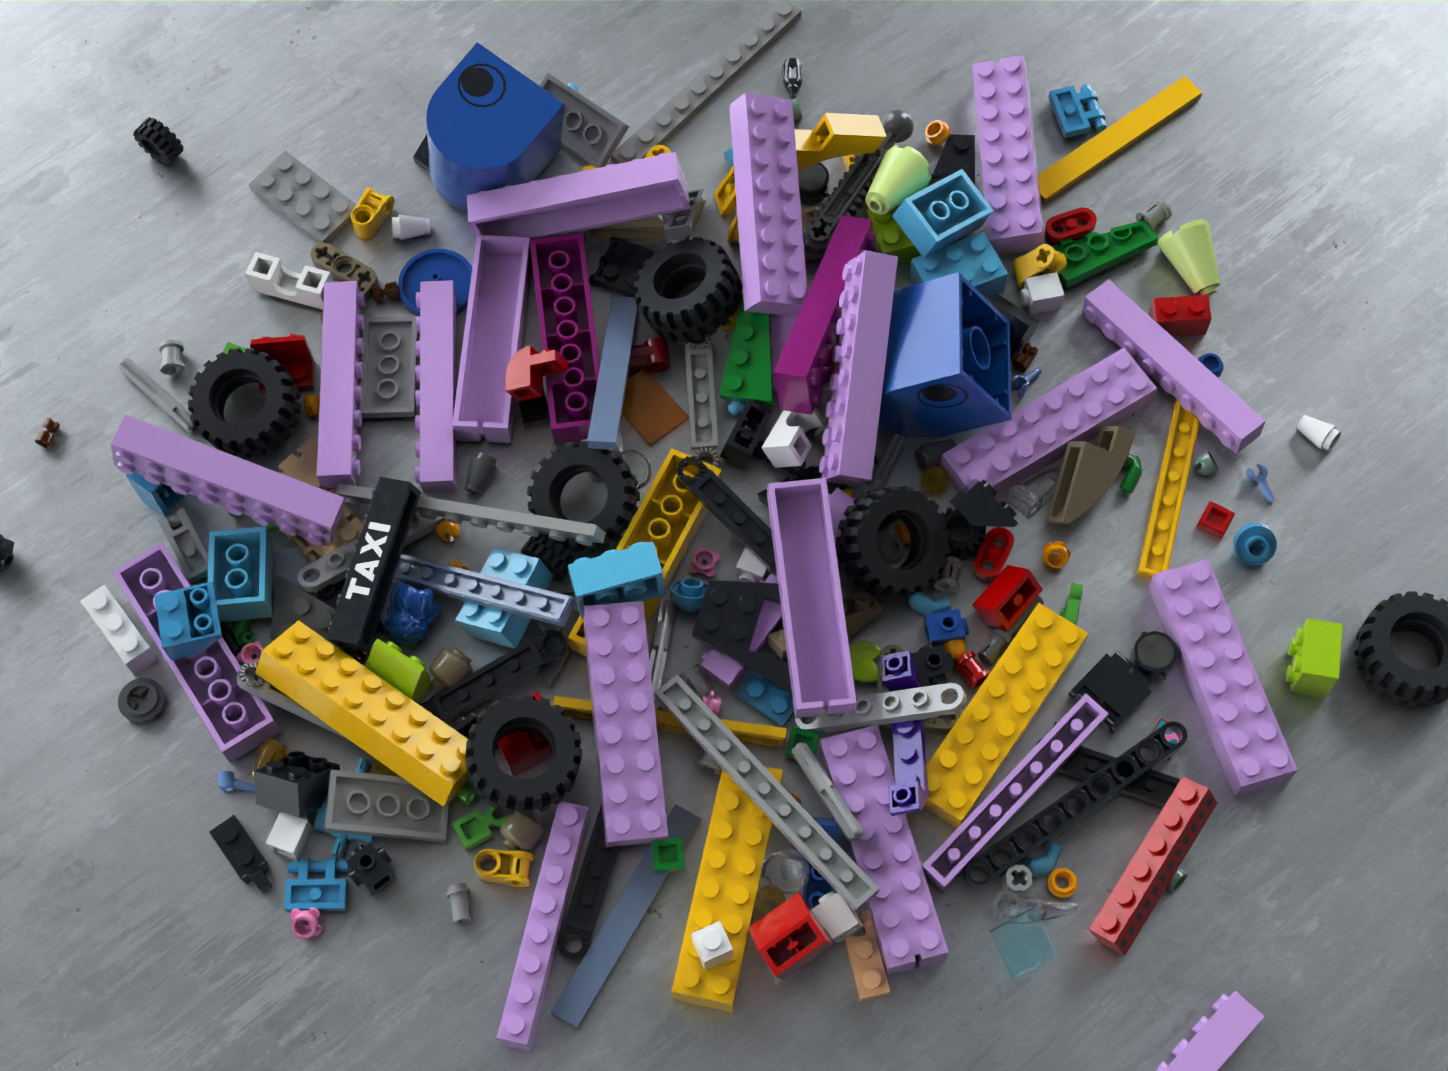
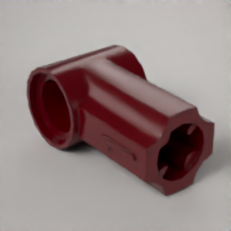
[629,337,670,373]

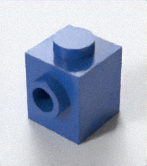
[923,609,969,647]

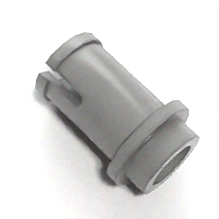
[446,883,472,924]

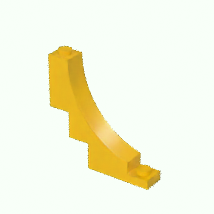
[713,113,887,216]

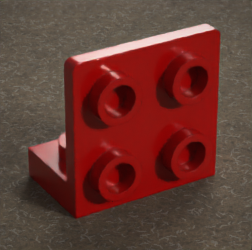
[250,334,315,395]

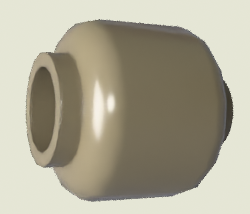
[429,647,473,690]
[500,811,545,852]

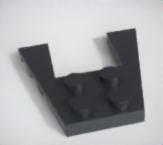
[692,580,792,696]

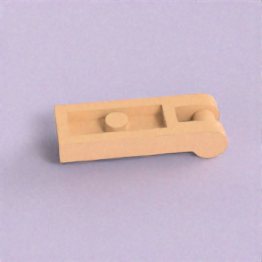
[844,910,890,1002]

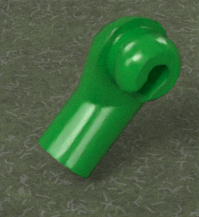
[1120,454,1142,494]
[231,619,256,647]

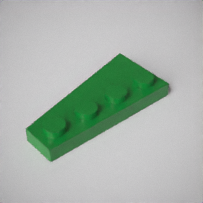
[1044,220,1158,288]
[719,295,774,406]

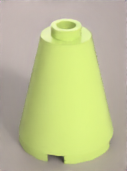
[866,145,931,215]
[1157,219,1220,296]

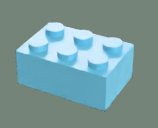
[892,169,994,258]
[909,231,1008,297]
[208,526,274,622]
[568,542,665,618]
[455,548,553,648]

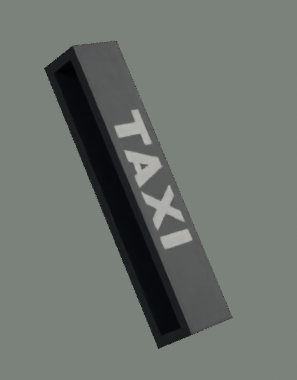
[327,477,421,653]

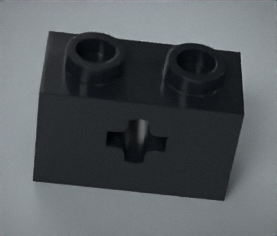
[720,399,773,469]

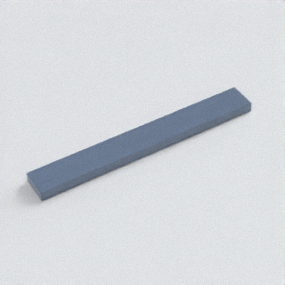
[587,296,639,450]
[392,553,577,627]
[551,804,701,1029]

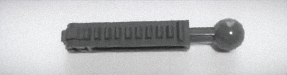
[803,110,914,256]

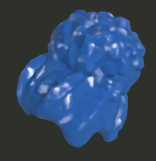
[383,582,442,645]

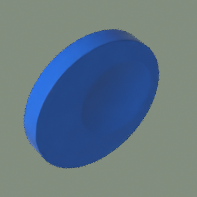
[398,249,472,316]

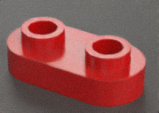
[1045,207,1097,244]
[973,527,1014,581]

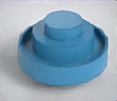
[1233,523,1277,566]
[670,578,707,612]

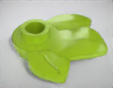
[849,640,881,683]

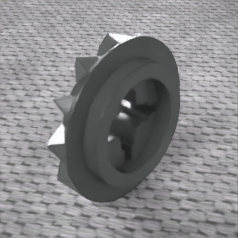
[118,678,166,724]

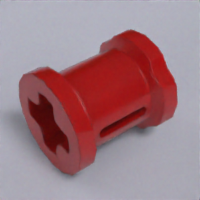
[955,651,990,690]

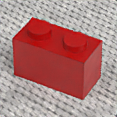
[1148,295,1212,337]
[972,565,1043,630]

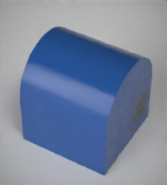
[426,42,564,212]
[878,272,1012,437]

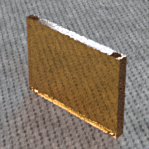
[622,369,689,446]

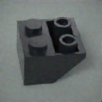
[985,293,1040,364]
[949,479,1018,527]
[254,751,340,818]

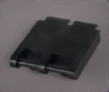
[589,237,655,297]
[1068,651,1153,733]

